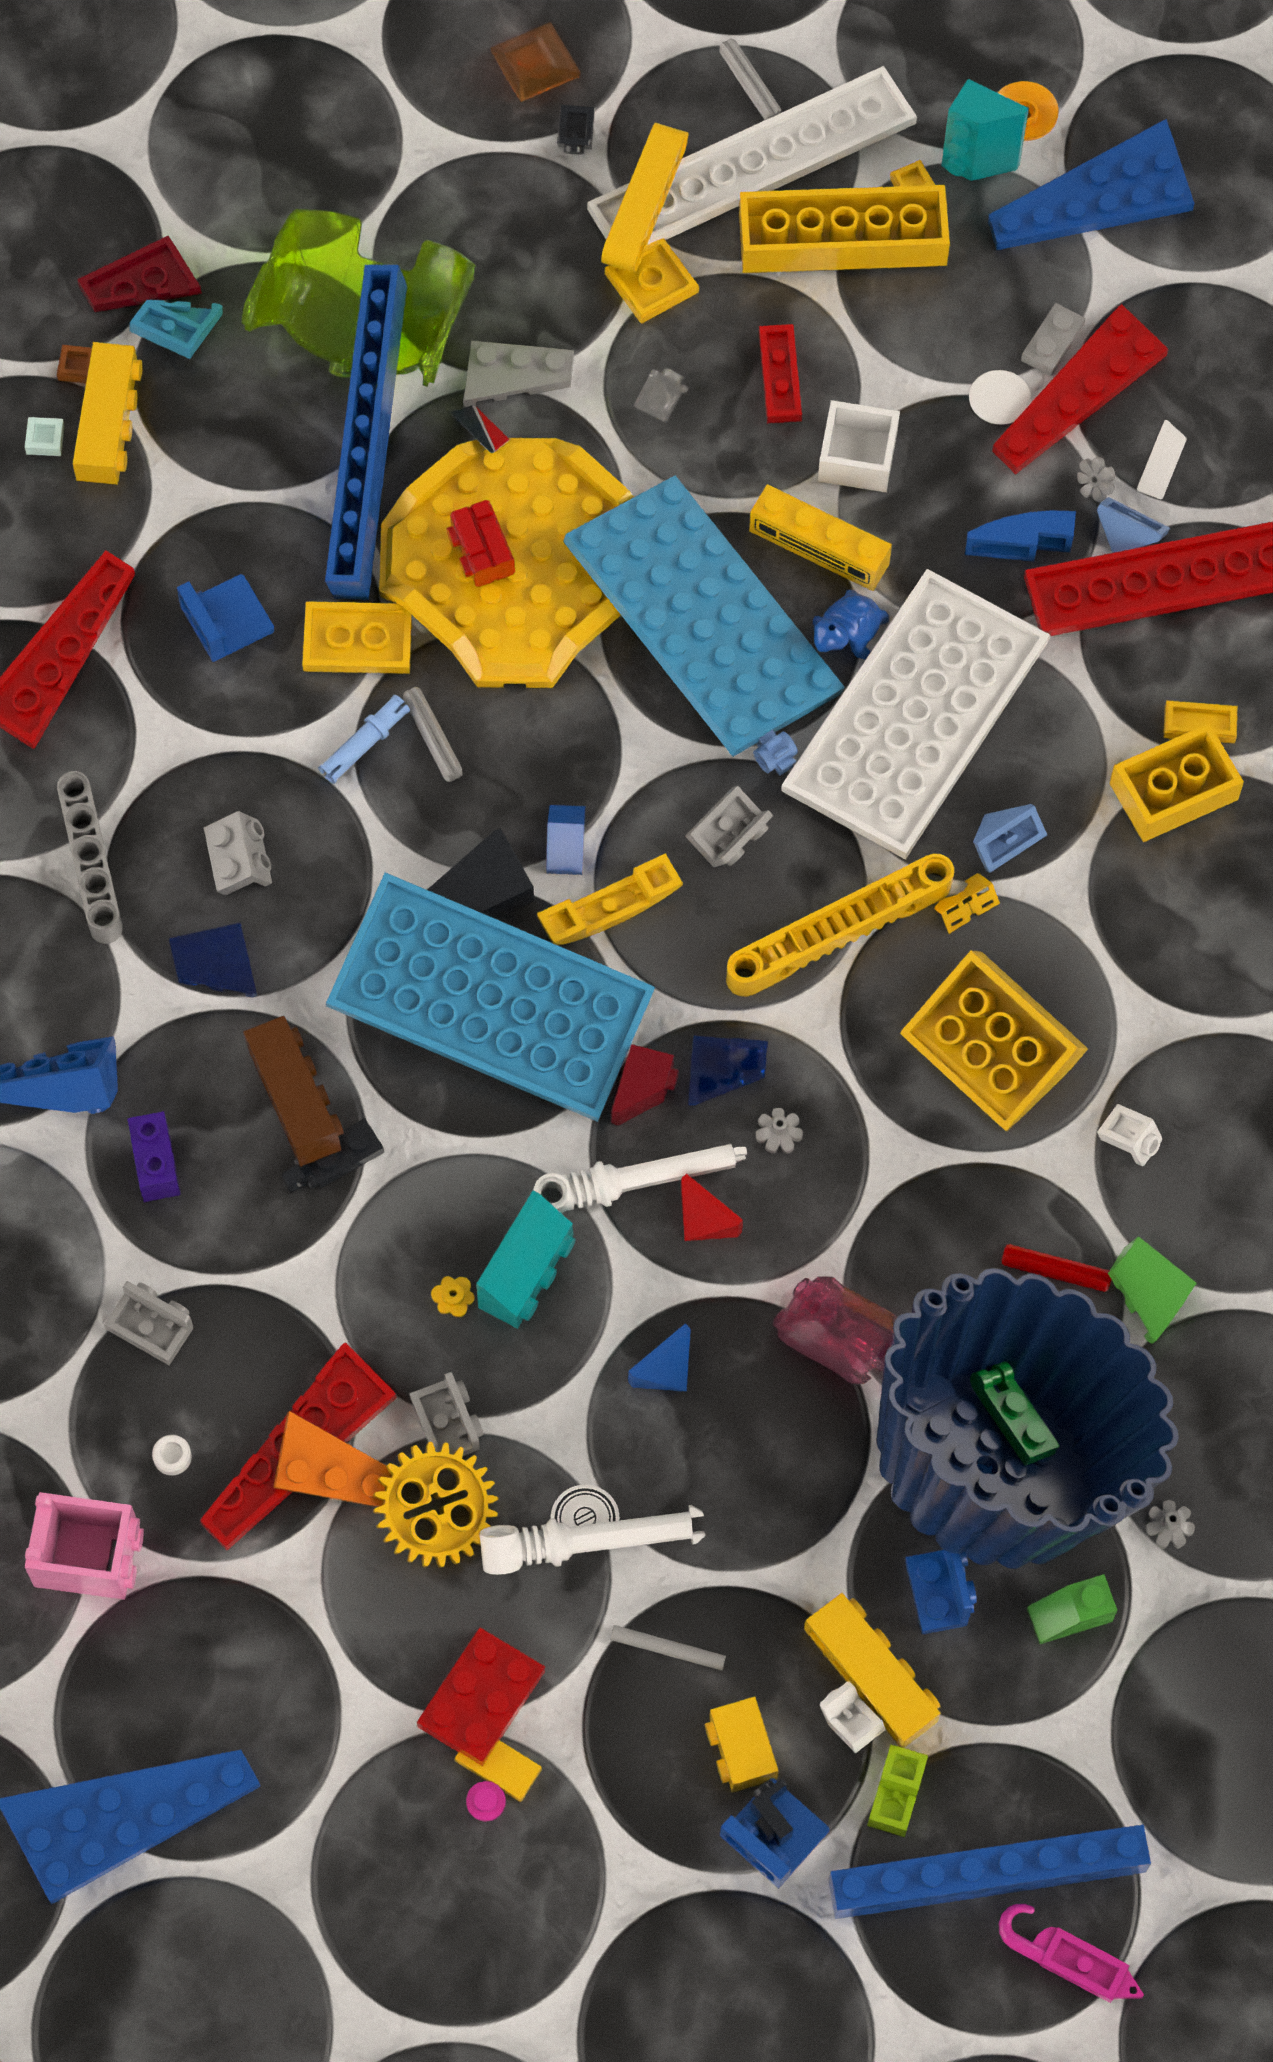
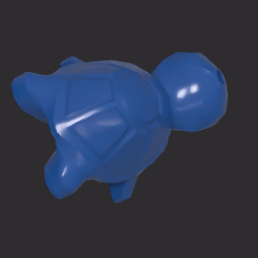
[813,590,889,660]

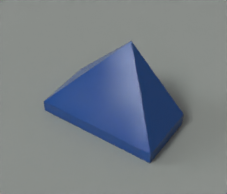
[628,1324,691,1391]

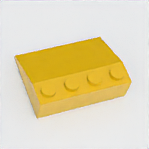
[900,950,1088,1131]

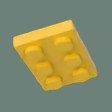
[302,602,412,674]

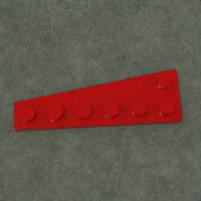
[992,304,1168,475]

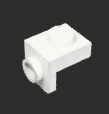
[820,1681,886,1753]

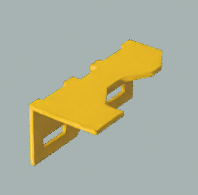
[934,873,1000,934]

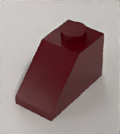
[611,1044,679,1126]

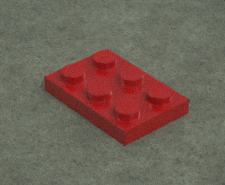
[417,1628,545,1766]

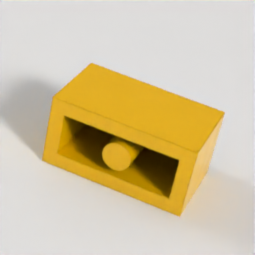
[705,1697,779,1793]

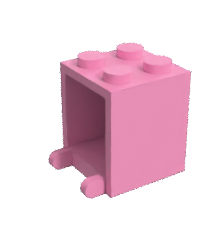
[25,1492,144,1600]

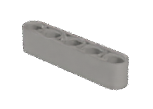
[57,771,122,944]

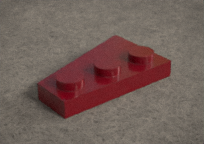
[77,235,202,312]

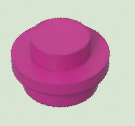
[466,1781,506,1822]

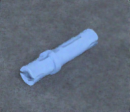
[318,694,410,784]

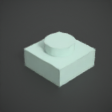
[25,417,65,456]

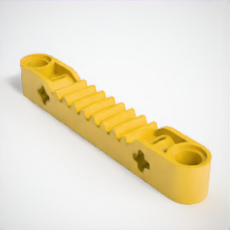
[726,854,954,997]

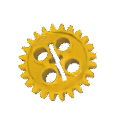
[373,1442,498,1568]

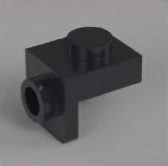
[557,105,595,155]
[750,1778,794,1847]

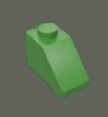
[1027,1574,1117,1644]

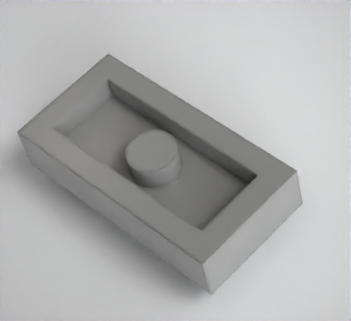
[1021,303,1086,376]

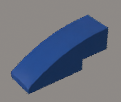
[965,510,1076,562]

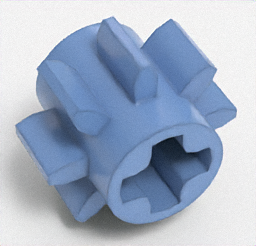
[753,730,798,776]

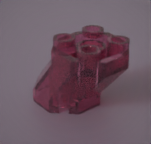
[773,1276,898,1384]

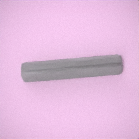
[720,39,781,120]
[403,687,463,782]

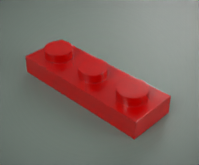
[759,324,802,424]

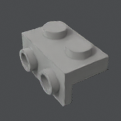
[685,786,773,867]
[204,811,272,895]
[104,1281,193,1365]
[409,1372,484,1456]

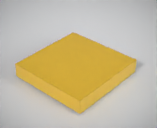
[605,238,699,324]

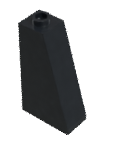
[427,828,534,919]

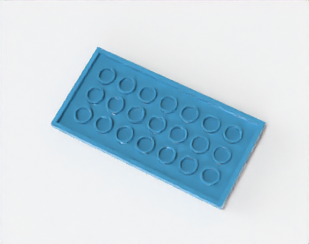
[563,475,845,757]
[326,872,655,1122]

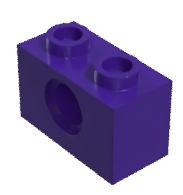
[127,1111,181,1202]

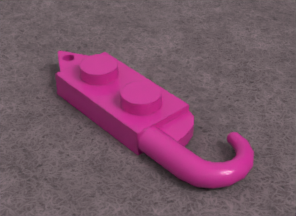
[998,1904,1144,2003]

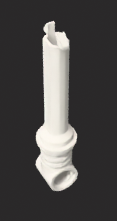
[534,1144,747,1214]
[480,1505,705,1575]

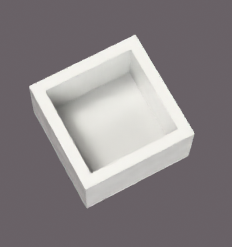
[818,400,900,493]

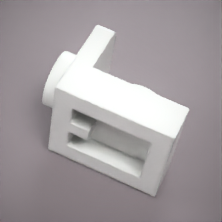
[1097,1104,1162,1166]

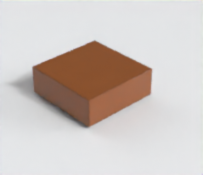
[56,344,92,384]

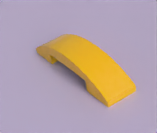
[537,853,683,945]

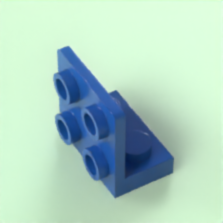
[177,574,275,662]
[905,1550,977,1635]
[720,1778,830,1889]

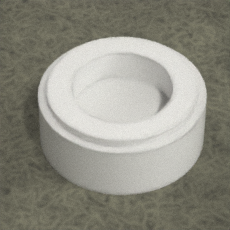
[152,1435,192,1475]

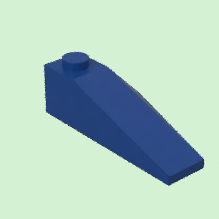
[0,1036,118,1114]

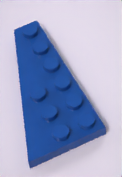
[0,1750,261,1905]

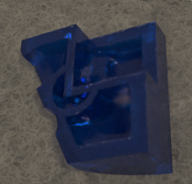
[169,923,257,998]
[688,1036,768,1106]

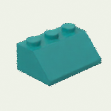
[941,79,1029,181]
[476,1190,576,1329]

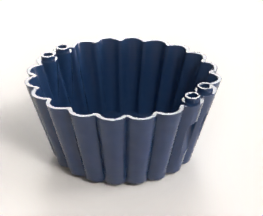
[876,1268,1179,1569]

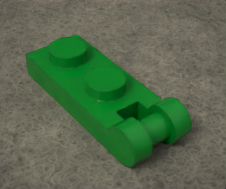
[970,1362,1060,1466]

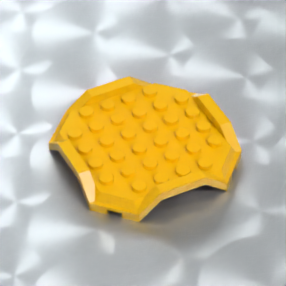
[379,438,634,688]

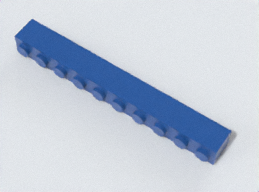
[325,265,407,600]

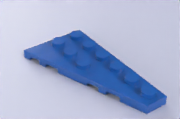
[988,119,1194,250]

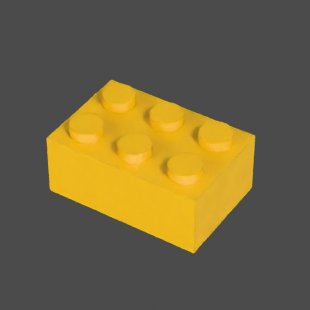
[1109,723,1244,842]

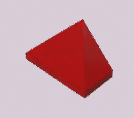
[681,1174,743,1241]

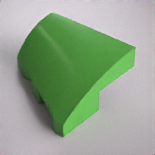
[1108,1236,1196,1344]

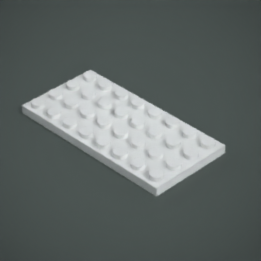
[781,569,1050,860]

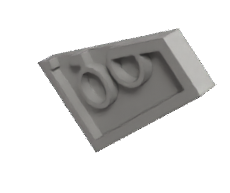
[463,341,574,407]

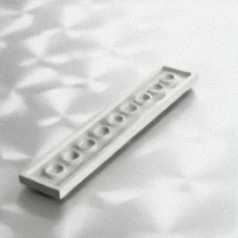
[587,66,917,245]

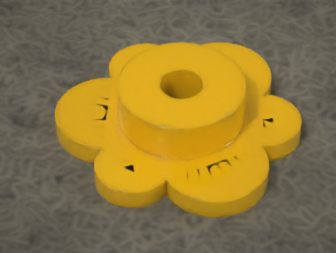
[431,1276,475,1317]

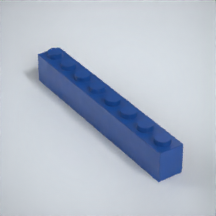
[828,1824,1151,1919]

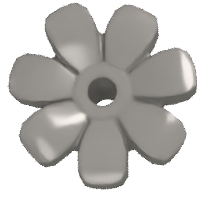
[1077,457,1115,502]
[755,1108,803,1154]
[1145,1500,1195,1549]

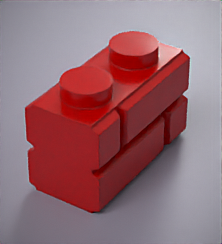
[446,500,516,587]

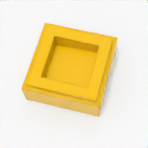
[890,160,935,187]

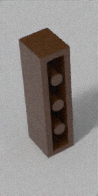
[243,1016,344,1167]

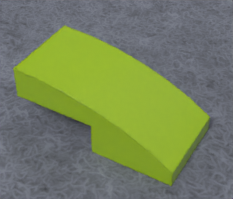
[867,1744,928,1837]

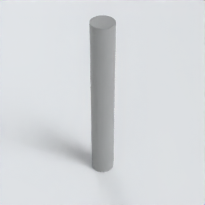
[610,1625,726,1671]

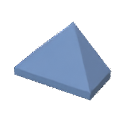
[1097,497,1170,553]
[973,804,1047,873]

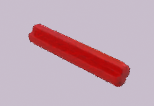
[1002,1244,1111,1292]

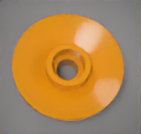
[998,81,1059,141]

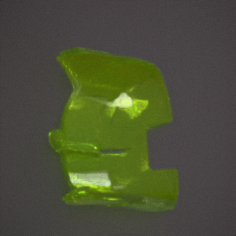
[242,209,475,387]

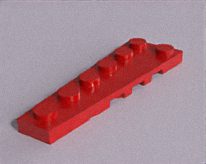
[0,550,135,749]
[200,1342,397,1551]

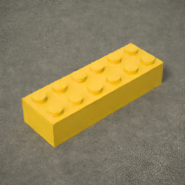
[739,185,950,273]

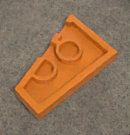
[273,1411,392,1507]

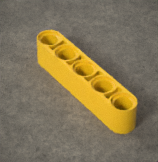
[601,123,689,273]

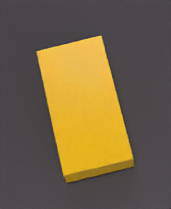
[1164,701,1238,743]
[455,1740,542,1802]

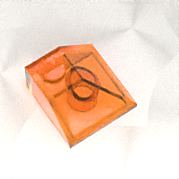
[491,22,581,102]

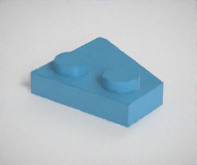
[130,300,223,359]

